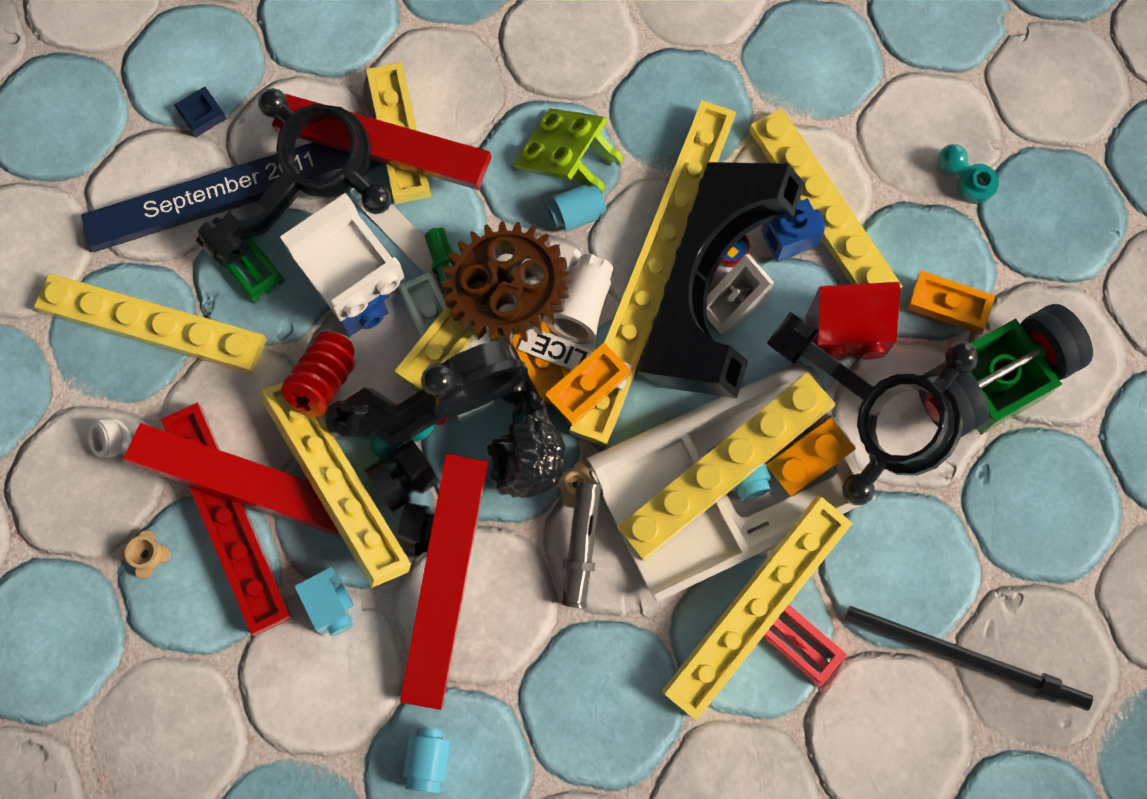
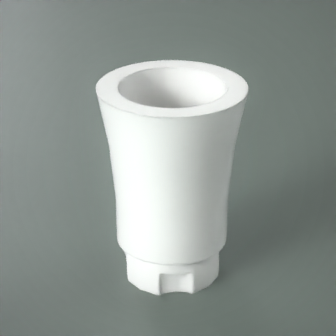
[545,254,613,344]

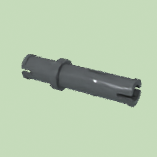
[561,482,602,608]

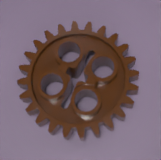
[441,221,570,345]

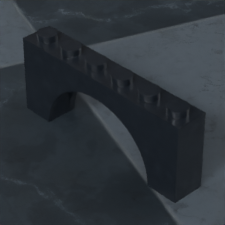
[638,162,804,398]

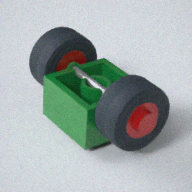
[918,304,1093,437]

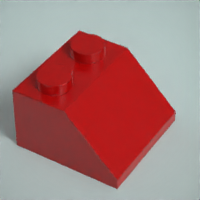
[806,282,901,361]

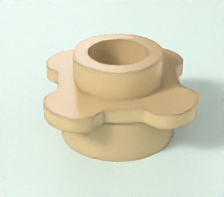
[555,462,599,508]
[121,530,171,579]

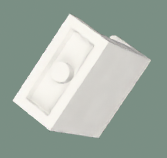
[280,193,405,322]

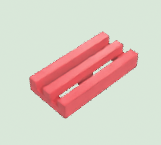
[762,605,847,687]

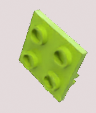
[513,108,624,194]

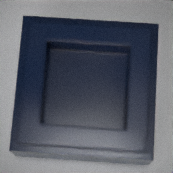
[174,86,227,137]

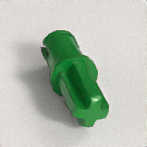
[425,227,454,296]

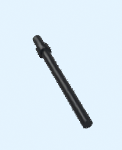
[844,605,1093,711]

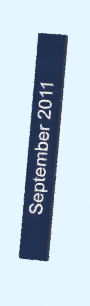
[81,142,380,252]

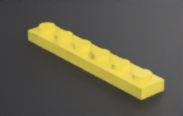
[749,109,903,289]
[34,273,267,374]
[617,372,835,561]
[260,382,411,588]
[661,496,853,721]

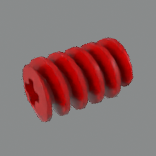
[281,331,355,418]

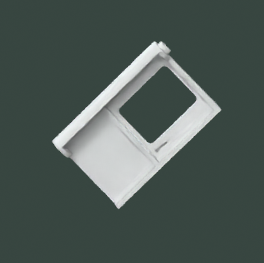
[586,361,876,602]

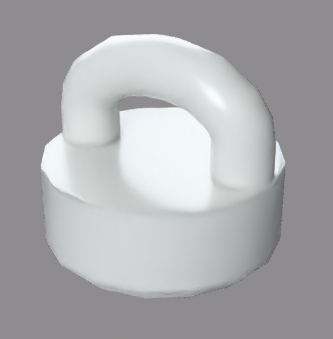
[88,418,132,459]

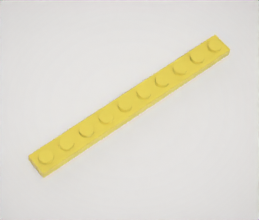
[569,100,736,448]

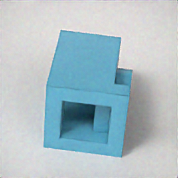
[295,566,354,637]

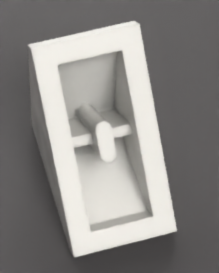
[707,254,774,335]

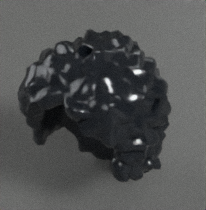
[487,391,566,498]

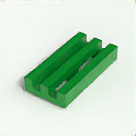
[226,238,285,304]

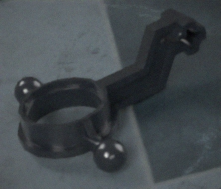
[195,88,391,268]
[767,311,979,505]
[325,341,529,446]

